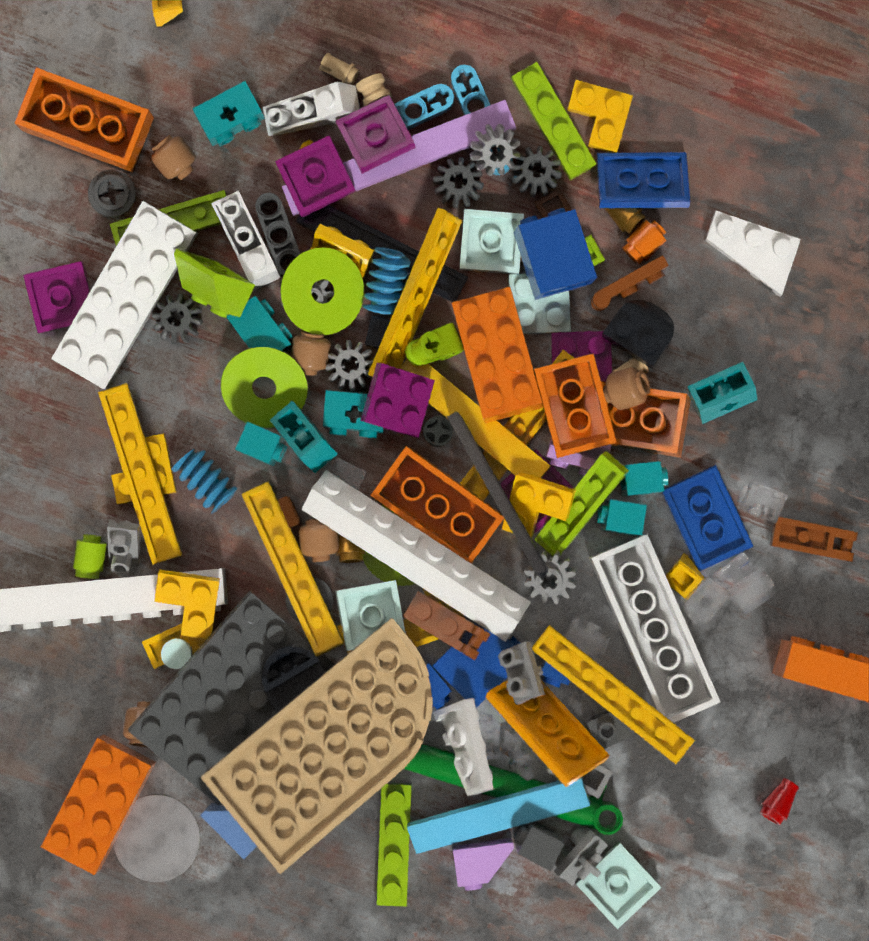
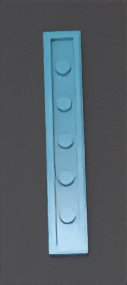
[407,777,590,854]

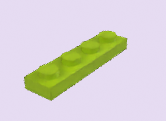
[511,62,596,181]
[110,190,227,246]
[534,451,629,556]
[377,783,412,907]

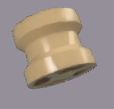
[356,73,392,106]

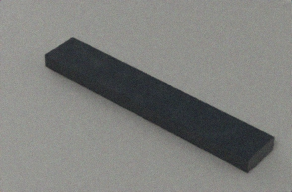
[296,205,468,303]
[447,412,549,578]

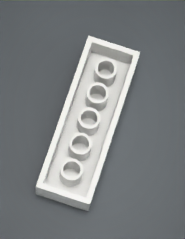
[51,201,198,390]
[589,534,720,723]

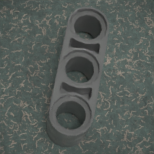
[255,192,300,277]

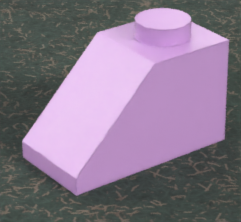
[453,838,514,891]

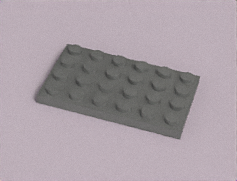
[128,591,335,806]

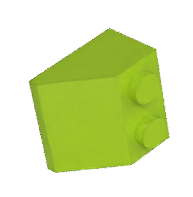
[174,248,255,318]

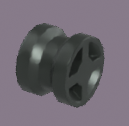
[423,416,453,447]

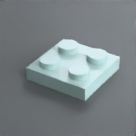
[459,209,524,274]
[508,274,571,335]
[335,580,406,651]
[576,842,662,929]

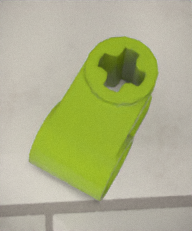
[405,323,464,367]

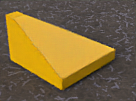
[152,0,183,27]
[665,553,704,598]

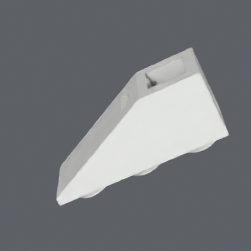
[262,81,360,136]
[211,190,281,290]

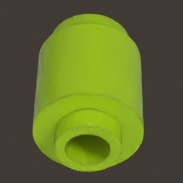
[73,534,107,579]

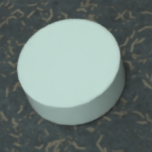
[161,638,193,669]

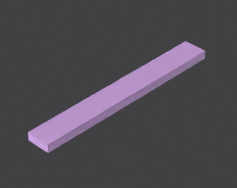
[282,100,516,216]

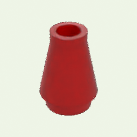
[759,778,799,826]

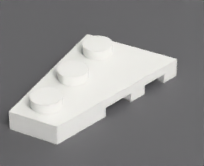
[705,211,801,297]
[432,698,494,796]

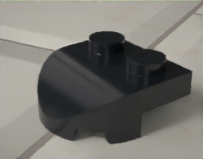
[602,300,674,369]
[262,646,325,713]

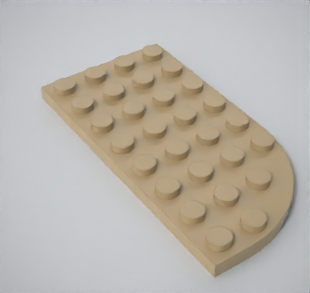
[201,618,433,874]

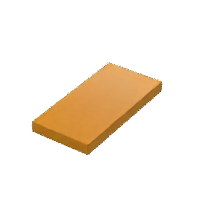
[485,680,610,787]

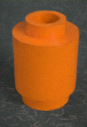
[622,220,666,265]

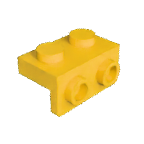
[311,224,374,279]

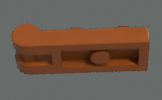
[590,255,669,312]
[770,516,858,562]
[403,591,491,660]

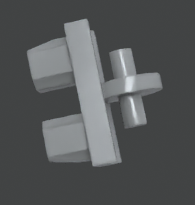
[107,520,140,575]
[498,641,545,704]
[554,827,609,886]

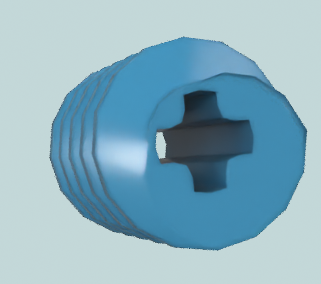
[362,247,411,314]
[171,449,237,514]

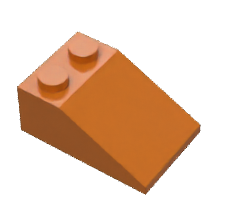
[533,354,617,458]
[601,382,691,458]

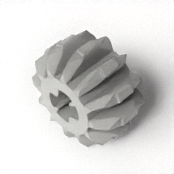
[469,124,520,176]
[325,340,373,391]

